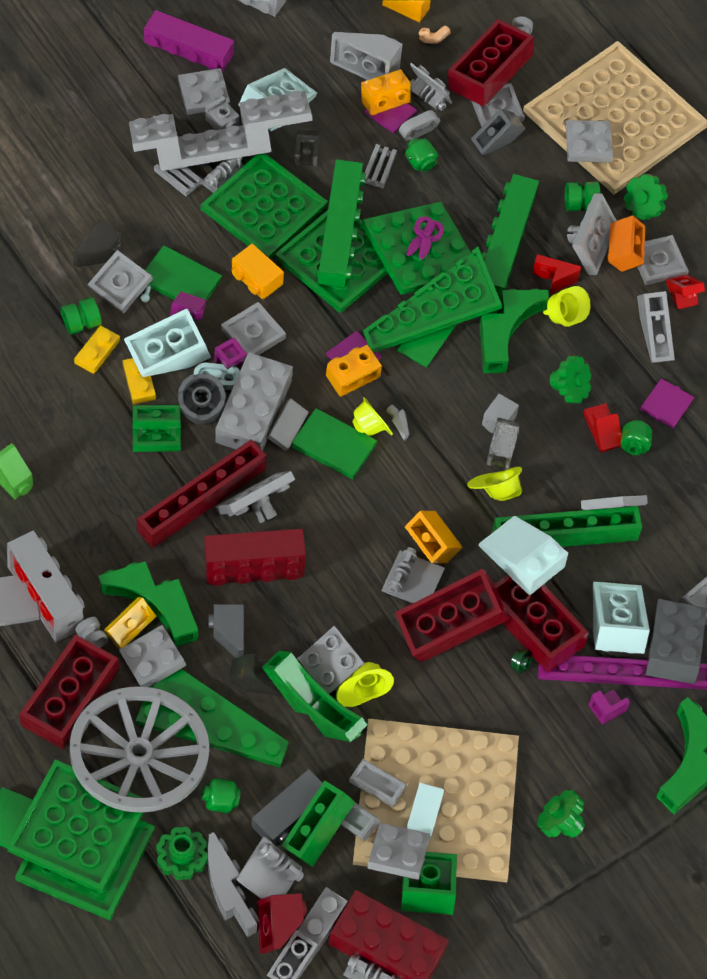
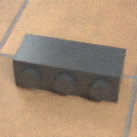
[252,769,322,846]

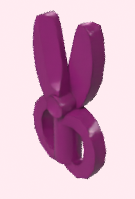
[407,217,444,259]

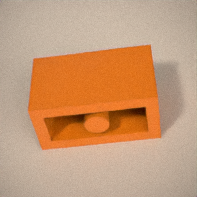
[608,215,645,272]

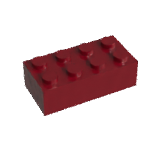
[448,19,534,107]
[204,529,306,586]
[395,569,509,662]
[494,575,588,673]
[19,634,119,750]
[328,890,449,979]

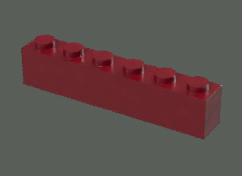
[137,439,267,549]

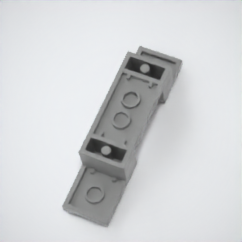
[129,91,312,171]

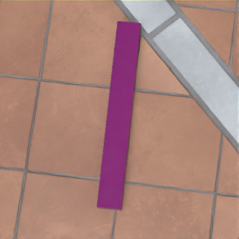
[538,655,707,690]

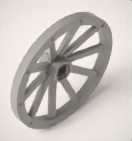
[70,687,209,812]

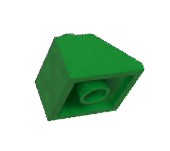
[401,852,457,915]

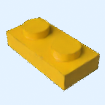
[74,325,120,374]
[123,358,156,404]
[104,597,156,649]

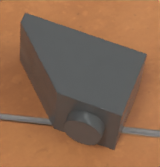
[471,108,526,155]
[209,604,244,660]

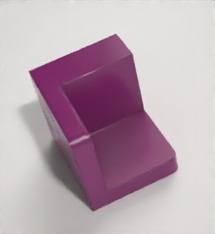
[170,291,206,321]
[214,337,247,370]
[588,690,630,725]

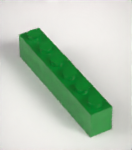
[318,159,366,287]
[482,174,539,300]
[492,506,642,547]

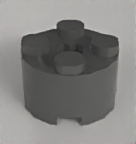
[178,373,227,425]

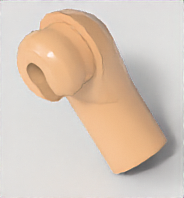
[419,26,451,44]

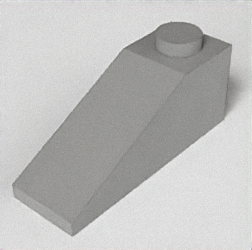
[637,291,675,363]

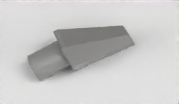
[387,405,410,441]

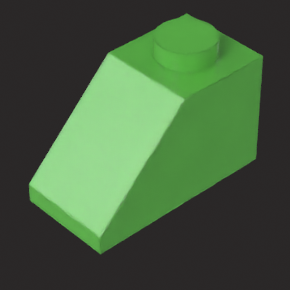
[0,443,33,499]

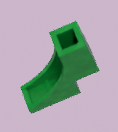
[479,289,549,373]
[99,561,198,647]
[262,651,367,742]
[656,697,707,815]

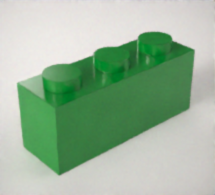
[281,780,355,868]

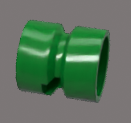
[565,182,600,212]
[60,296,102,335]

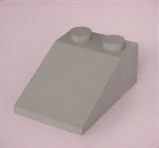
[330,32,402,80]

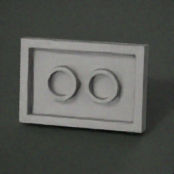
[567,194,617,275]
[216,471,295,523]

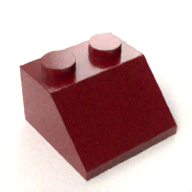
[257,894,306,954]

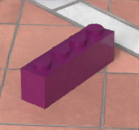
[144,10,234,73]

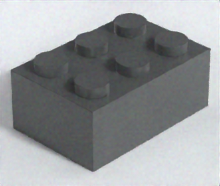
[646,599,707,684]

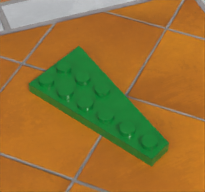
[363,247,502,353]
[136,669,288,768]

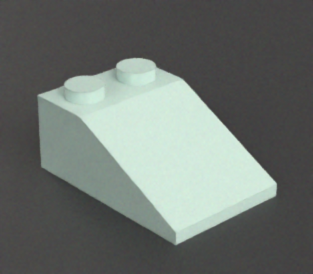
[238,68,317,131]
[124,309,211,377]
[479,516,568,596]
[593,582,650,654]

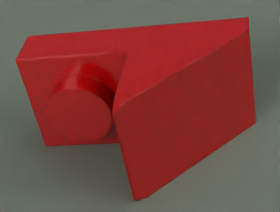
[532,254,581,294]
[666,274,705,309]
[583,403,621,453]

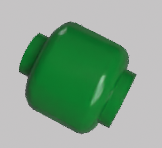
[405,138,438,172]
[621,420,652,455]
[201,778,241,814]

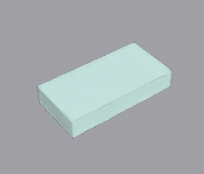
[406,783,444,839]

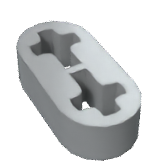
[399,110,440,141]

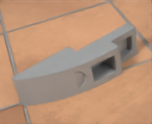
[208,832,259,937]
[267,887,348,979]

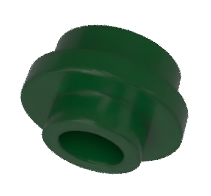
[511,649,532,674]

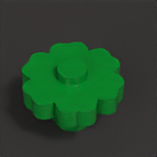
[624,174,668,220]
[550,356,591,404]
[537,790,585,838]
[156,827,208,880]

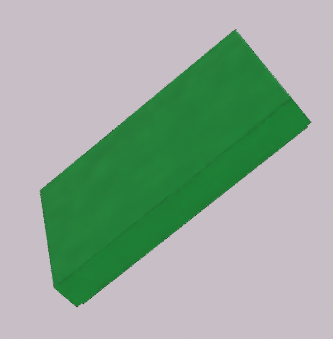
[145,245,222,301]
[291,408,377,480]

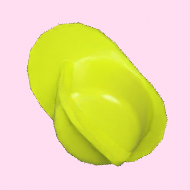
[543,286,590,327]
[353,397,393,436]
[468,467,522,501]
[336,662,394,707]

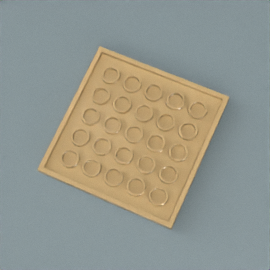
[523,41,707,195]
[353,719,519,883]

